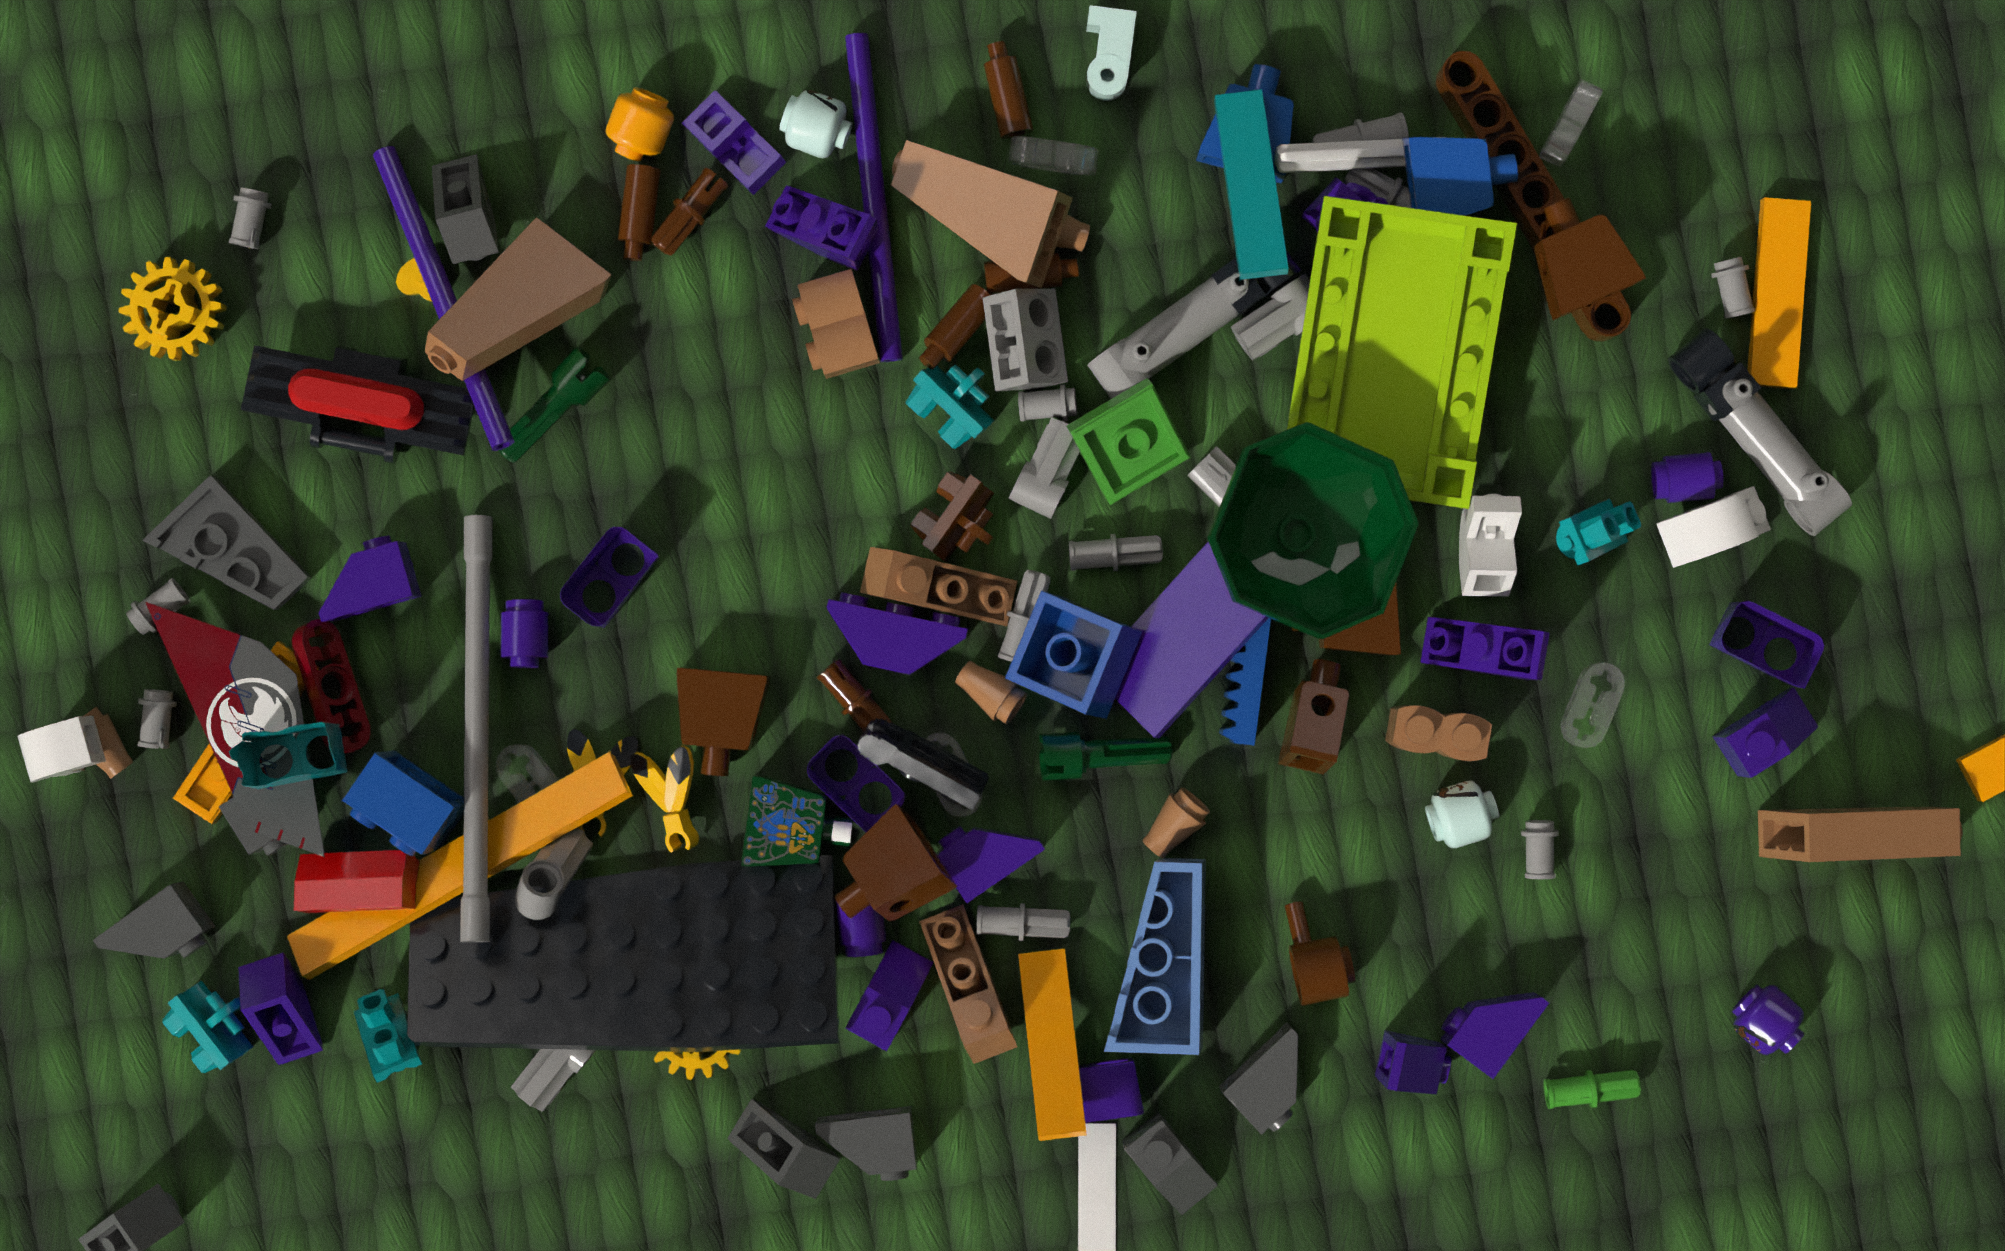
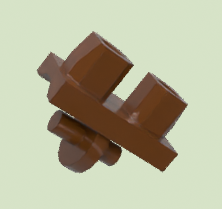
[910,471,994,562]

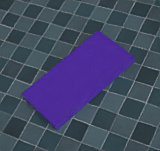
[1115,542,1269,738]

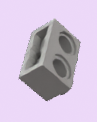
[983,289,1068,391]

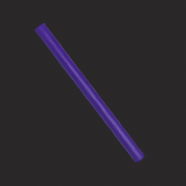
[845,33,903,362]
[373,146,515,451]

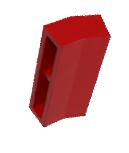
[294,850,420,913]

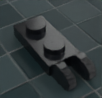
[857,718,990,810]

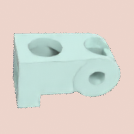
[1086,5,1137,101]

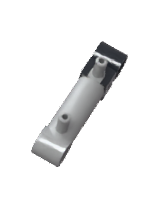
[1087,249,1302,399]
[1668,328,1852,536]

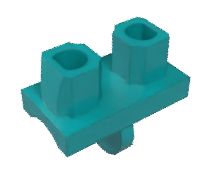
[906,364,995,449]
[1556,499,1641,565]
[162,980,253,1073]
[353,989,422,1083]

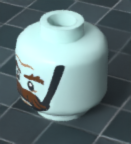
[780,90,853,158]
[1425,780,1499,848]

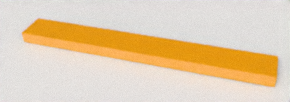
[287,752,633,980]

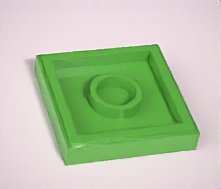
[1066,378,1191,505]

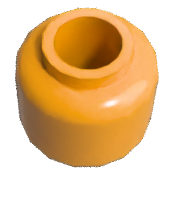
[605,87,674,161]

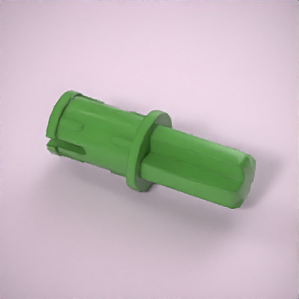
[1543,1070,1641,1109]

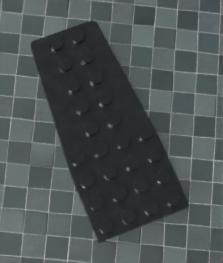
[407,855,840,1052]

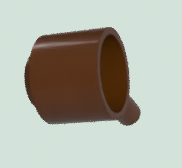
[1285,901,1356,1006]

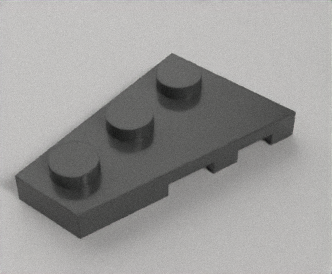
[142,475,312,610]

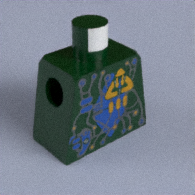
[741,774,854,867]

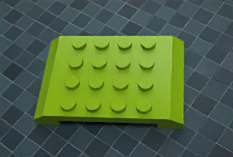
[1287,196,1517,509]

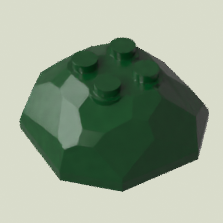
[1207,422,1419,639]

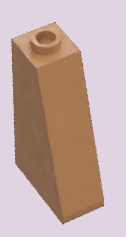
[891,140,1073,288]
[424,217,611,381]
[1758,807,1963,862]

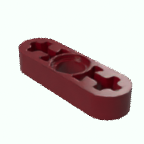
[292,619,371,754]

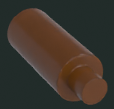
[984,41,1034,139]
[618,164,661,261]
[984,253,1079,295]
[919,284,991,370]

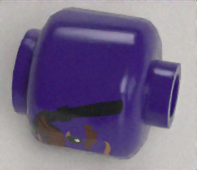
[1732,984,1805,1055]

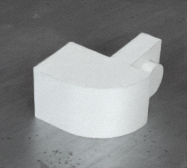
[1657,486,1771,568]
[1459,494,1522,596]
[17,716,106,783]

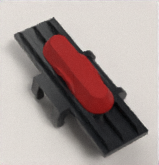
[241,345,475,464]

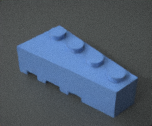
[1104,858,1206,1055]

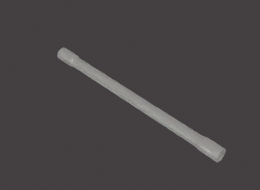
[460,515,493,943]

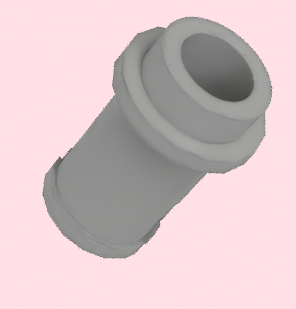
[229,187,272,249]
[1711,257,1755,318]
[1018,384,1077,422]
[126,578,190,635]
[138,689,177,749]
[1521,820,1559,879]

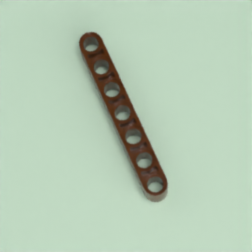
[1436,51,1631,342]

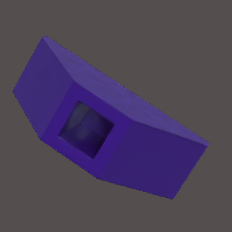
[765,185,879,271]
[827,592,968,675]
[1420,617,1550,680]

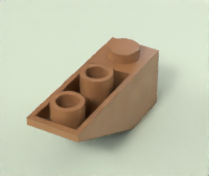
[860,547,1017,626]
[919,905,1018,1064]

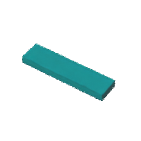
[1214,89,1289,280]

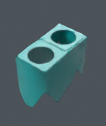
[229,722,347,789]

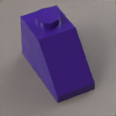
[319,535,422,623]
[1712,687,1819,778]
[936,826,1045,903]
[845,940,934,1051]
[238,952,323,1065]
[1440,992,1549,1079]
[1375,1030,1451,1094]

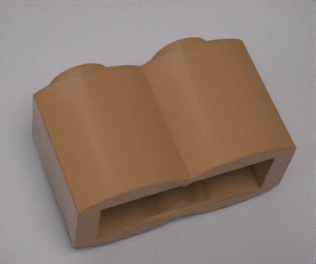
[792,269,880,379]
[1385,705,1492,761]

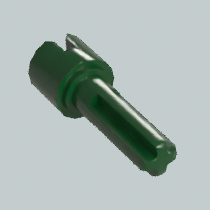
[498,347,611,463]
[1039,732,1172,780]

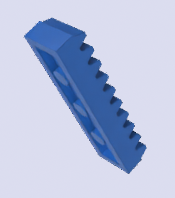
[1219,618,1271,746]

